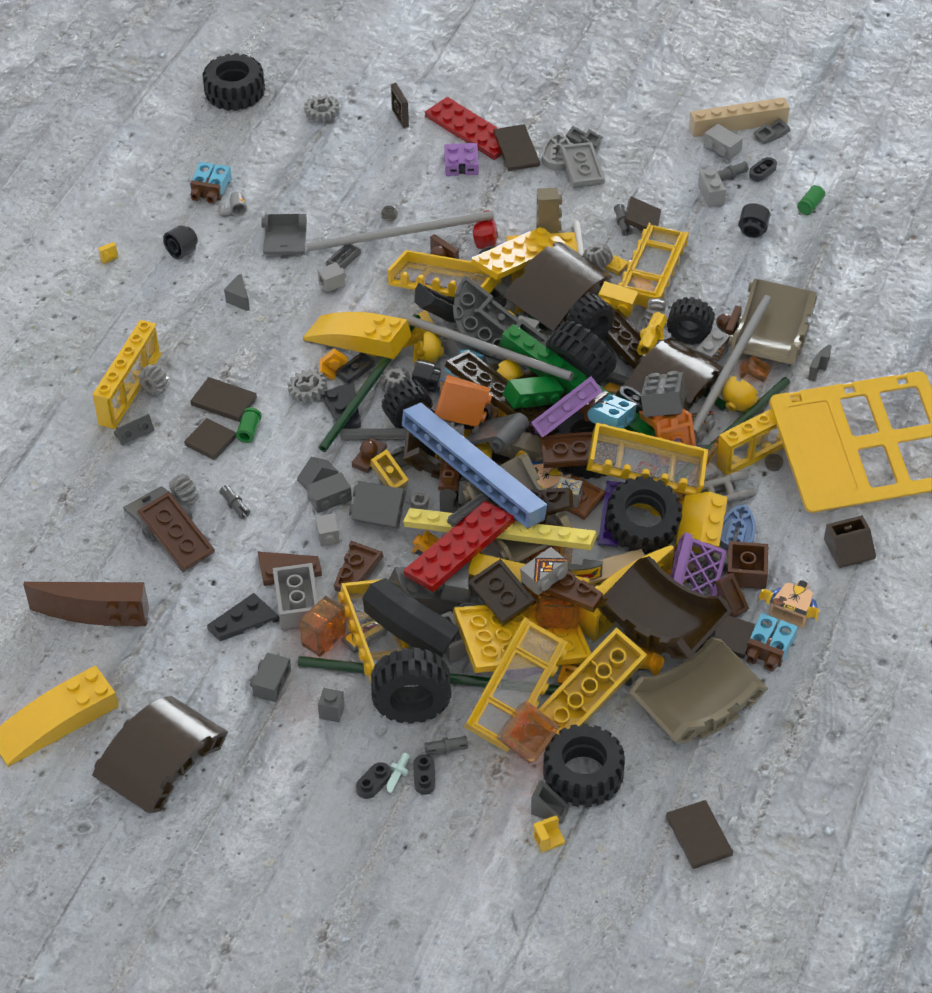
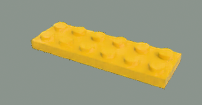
[471,227,566,280]

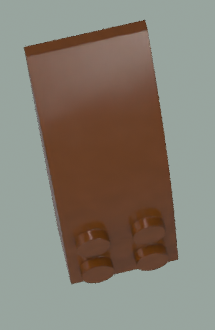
[23,581,149,627]

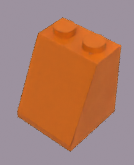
[435,375,492,426]

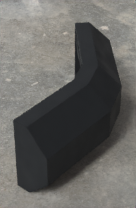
[414,283,507,323]
[362,578,460,658]

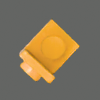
[319,349,348,381]
[411,530,439,553]
[639,647,665,676]

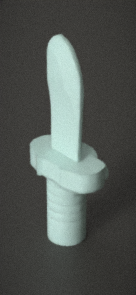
[387,753,410,793]

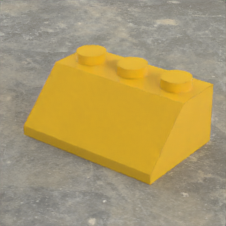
[675,492,728,555]

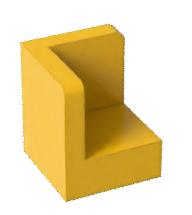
[533,816,565,852]

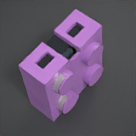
[444,143,479,176]

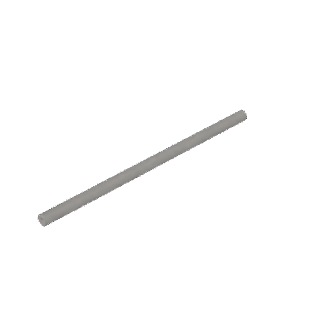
[306,211,494,252]
[693,295,772,435]
[398,313,574,381]

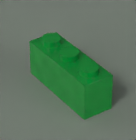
[503,375,564,409]

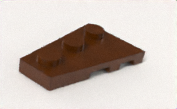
[334,541,384,592]
[257,551,322,586]

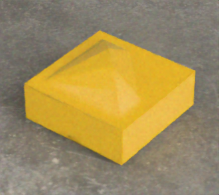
[98,242,118,264]
[605,255,629,276]

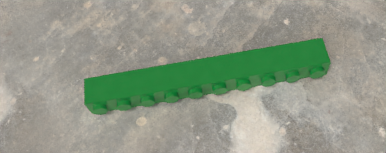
[499,324,656,437]

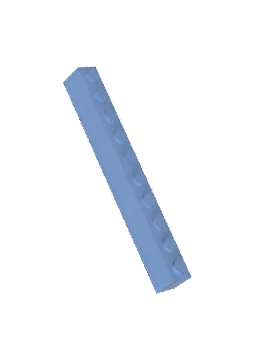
[402,403,547,528]

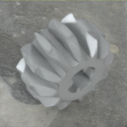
[582,243,613,268]
[645,298,666,327]
[138,364,170,396]
[380,367,410,393]
[169,473,199,506]

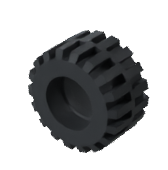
[566,294,615,339]
[666,297,715,345]
[381,379,433,428]

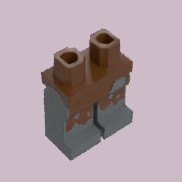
[438,460,460,513]

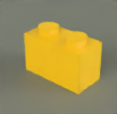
[598,282,638,317]
[370,449,409,489]

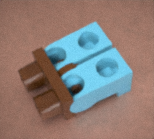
[190,162,232,204]
[578,391,636,429]
[746,613,798,672]

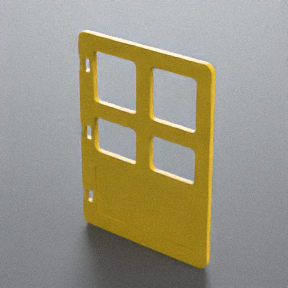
[769,371,932,513]

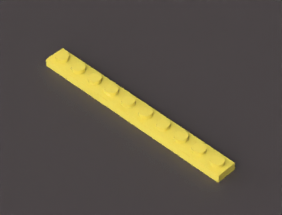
[403,508,597,550]

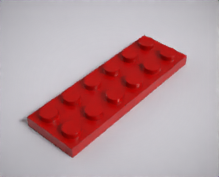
[425,96,502,160]
[403,501,515,592]

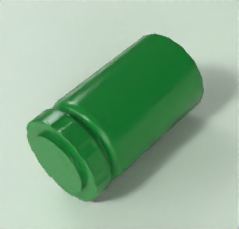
[797,185,825,215]
[236,407,262,443]

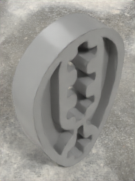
[542,133,571,170]

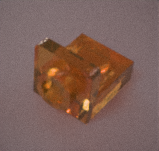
[739,355,770,382]

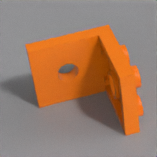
[639,408,696,466]

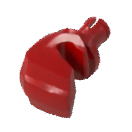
[473,210,498,249]

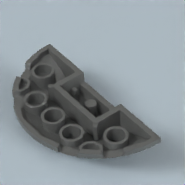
[453,275,548,360]

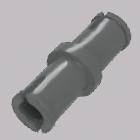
[718,161,749,180]
[614,204,633,236]
[219,485,250,519]
[424,735,468,755]

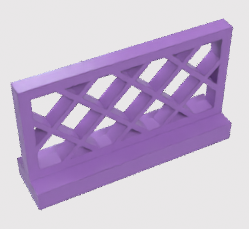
[531,376,603,438]
[670,532,727,596]

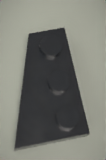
[320,381,361,429]
[207,593,280,641]

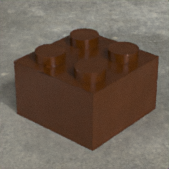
[726,541,768,589]

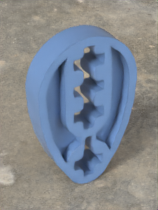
[719,505,756,551]

